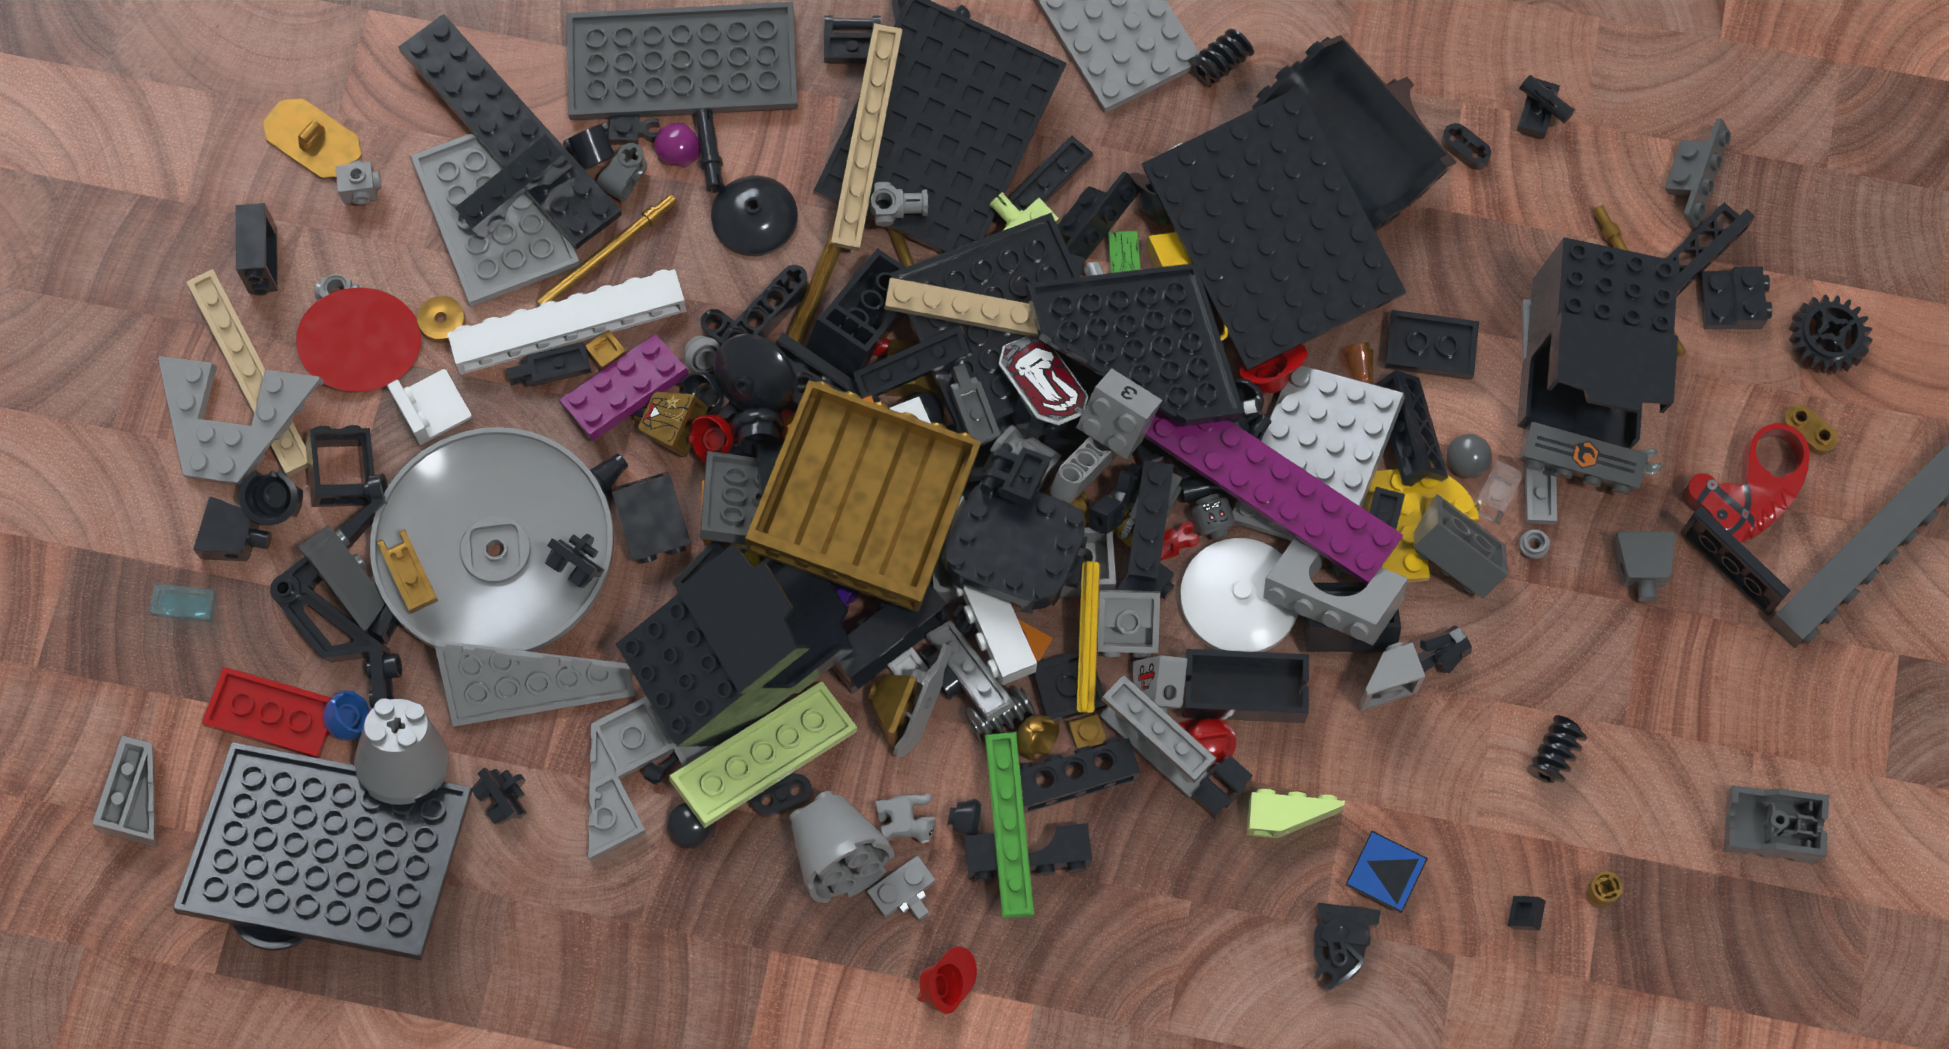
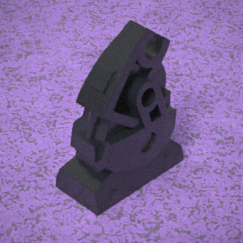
[1313,903,1381,991]

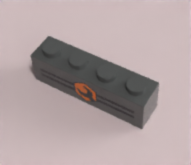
[1518,422,1648,495]

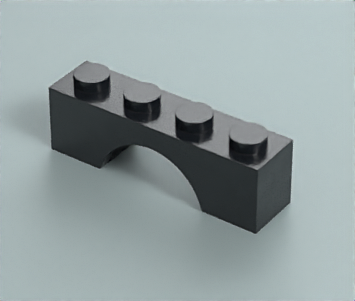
[455,134,572,240]
[964,823,1092,883]

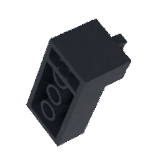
[806,248,905,381]

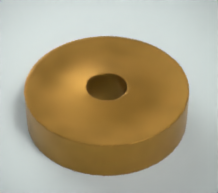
[417,296,466,343]

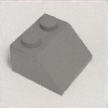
[1358,642,1426,711]

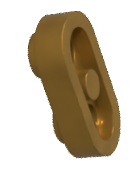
[1782,405,1838,455]

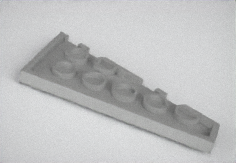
[435,640,635,727]

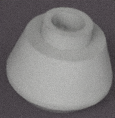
[685,336,721,373]

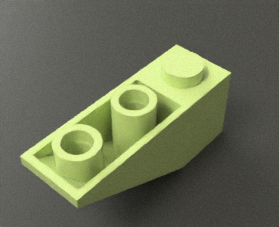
[1247,789,1345,838]

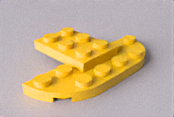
[1362,469,1479,583]

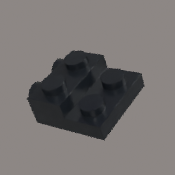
[1699,266,1772,329]

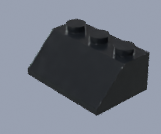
[1304,583,1401,652]

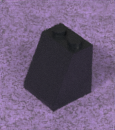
[611,471,691,564]

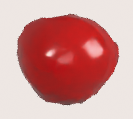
[688,415,734,463]

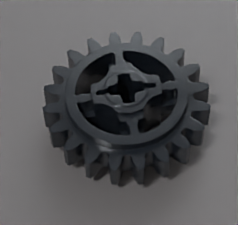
[1788,294,1873,374]

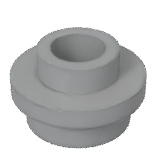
[1519,529,1550,559]

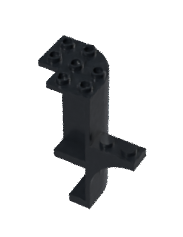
[1251,35,1457,232]

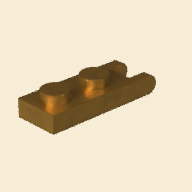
[377,529,439,614]

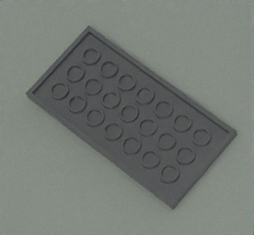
[567,2,798,120]

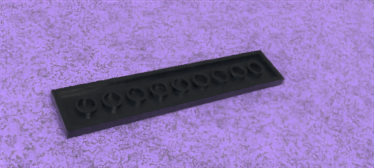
[398,14,622,249]

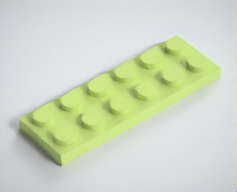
[669,681,857,828]

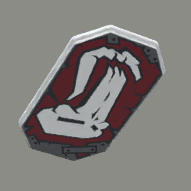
[999,336,1088,425]

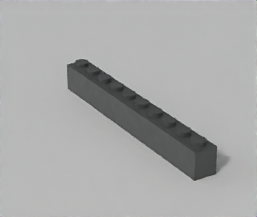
[1768,443,1949,648]

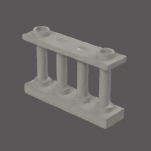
[1099,675,1216,799]

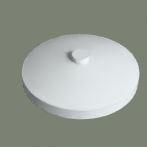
[1180,538,1298,652]

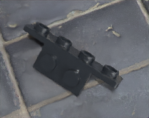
[1057,172,1141,263]

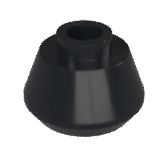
[948,798,981,838]

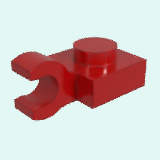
[1160,522,1199,561]

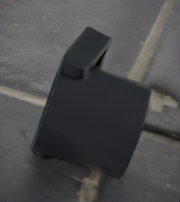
[563,122,615,170]

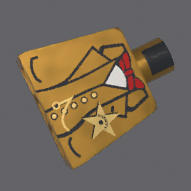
[633,392,708,457]

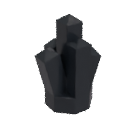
[1418,626,1472,673]

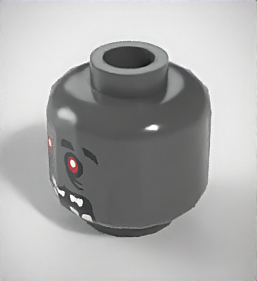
[1192,493,1235,540]

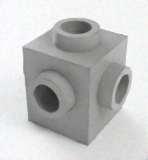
[336,160,382,205]

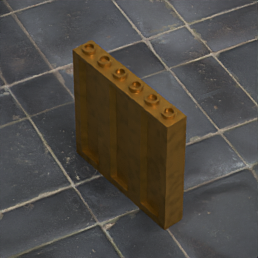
[745,380,981,613]

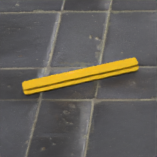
[1077,561,1100,713]

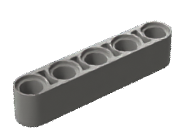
[1050,436,1119,503]

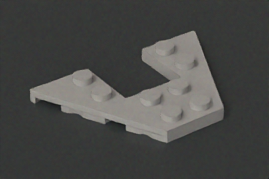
[158,356,324,486]
[588,696,716,861]

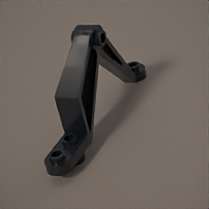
[270,473,402,709]

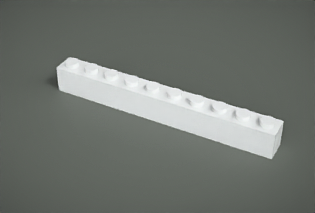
[890,397,1037,685]

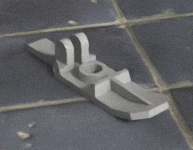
[893,644,954,757]

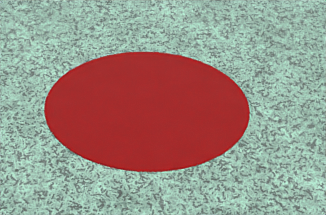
[296,287,421,392]

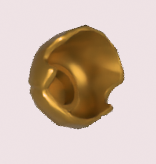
[1016,714,1060,761]

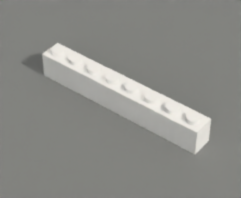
[447,269,687,375]

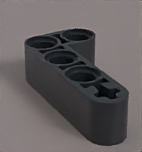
[701,265,808,345]

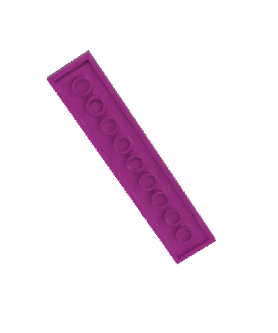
[1144,410,1403,585]

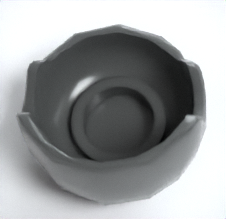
[1446,434,1492,478]

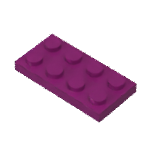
[559,334,689,441]

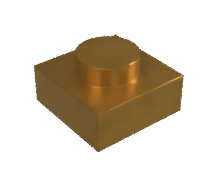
[585,329,627,370]
[1068,714,1106,749]

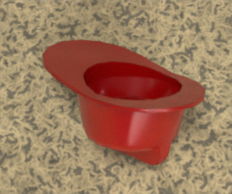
[1239,345,1308,393]
[1178,718,1236,766]
[917,946,977,1014]

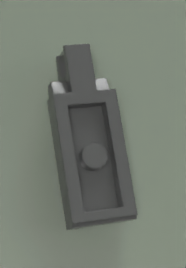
[950,364,1001,446]

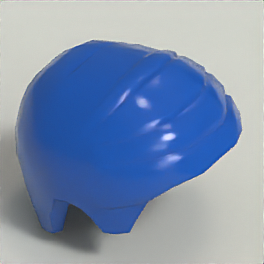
[323,690,370,741]

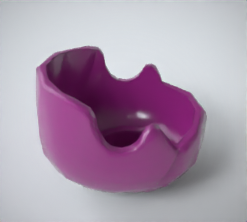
[654,123,701,168]

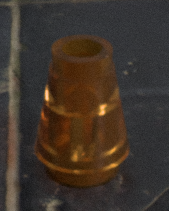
[1345,342,1374,385]

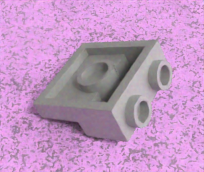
[1097,590,1160,658]

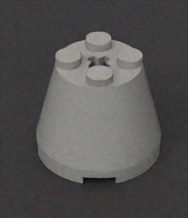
[354,699,449,805]
[790,791,895,903]

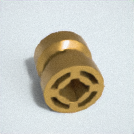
[1585,872,1623,909]

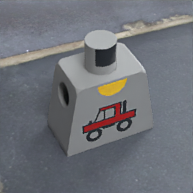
[1133,655,1187,714]

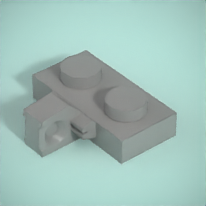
[867,855,936,922]

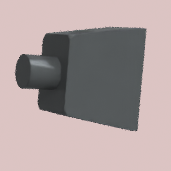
[1612,532,1675,602]

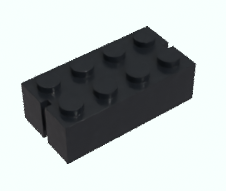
[831,583,947,695]
[1183,649,1309,723]

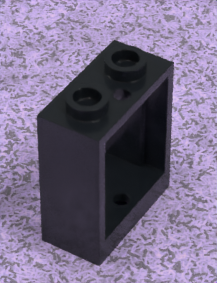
[236,203,278,295]
[305,425,374,507]

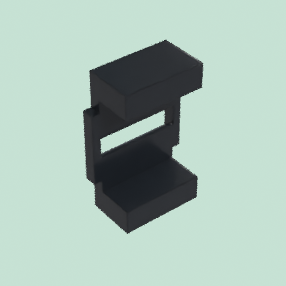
[1192,755,1253,819]

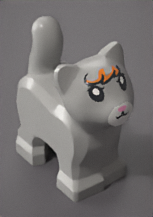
[876,793,936,844]

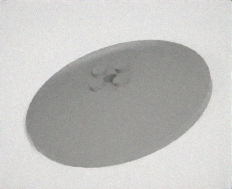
[370,427,614,652]

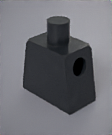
[193,497,272,561]

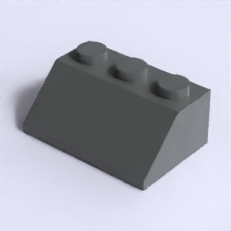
[1414,494,1507,599]
[298,525,385,631]

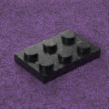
[1385,310,1479,379]

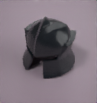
[238,470,303,525]

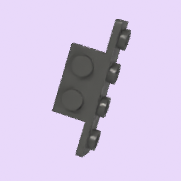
[1665,118,1731,229]

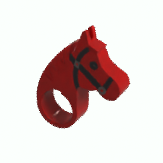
[1683,423,1810,544]

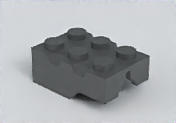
[1723,786,1829,864]

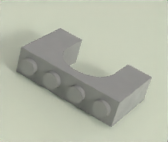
[1263,538,1408,645]

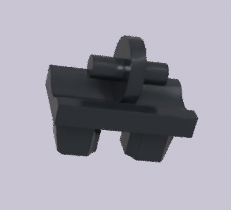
[545,534,605,588]
[471,768,527,824]

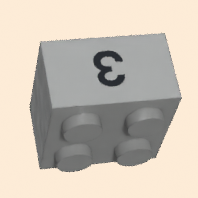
[1076,368,1162,460]

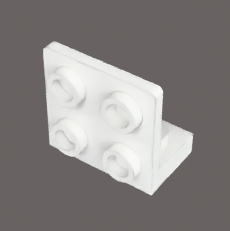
[387,369,472,445]

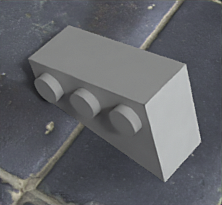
[92,736,157,847]

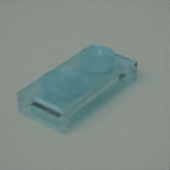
[149,583,217,622]

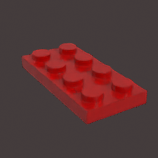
[202,666,331,759]

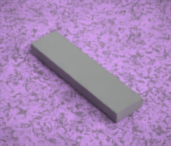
[926,619,1014,722]

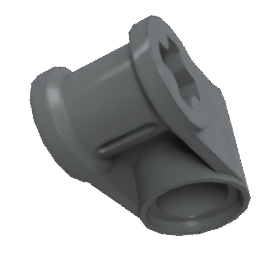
[597,143,647,201]

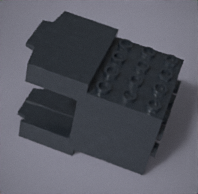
[1517,237,1679,449]
[616,544,854,747]

